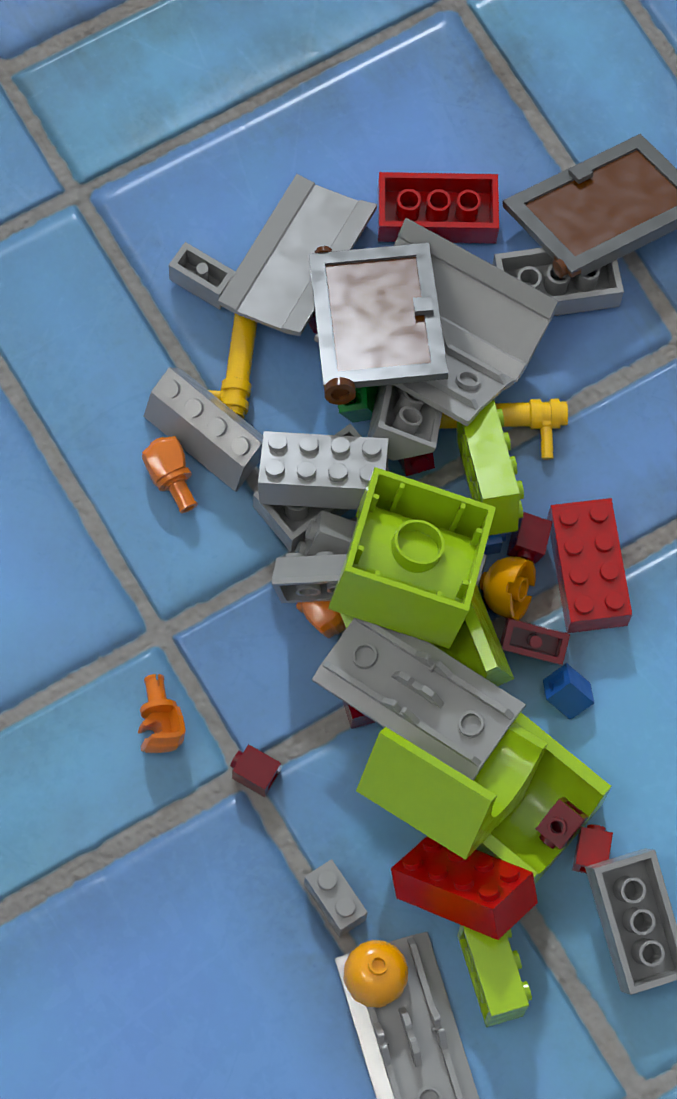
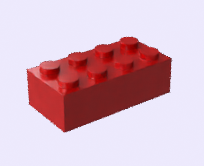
[378,172,499,244]
[547,498,632,633]
[391,836,538,940]

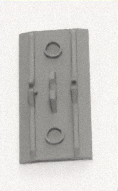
[218,174,377,336]
[394,218,560,383]
[314,325,515,426]
[312,618,526,781]
[335,932,479,1099]

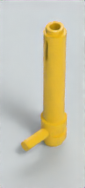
[208,314,258,419]
[439,398,568,460]

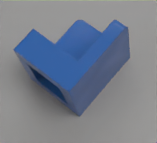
[543,663,594,719]

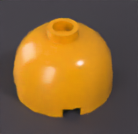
[480,556,536,620]
[343,940,408,1008]

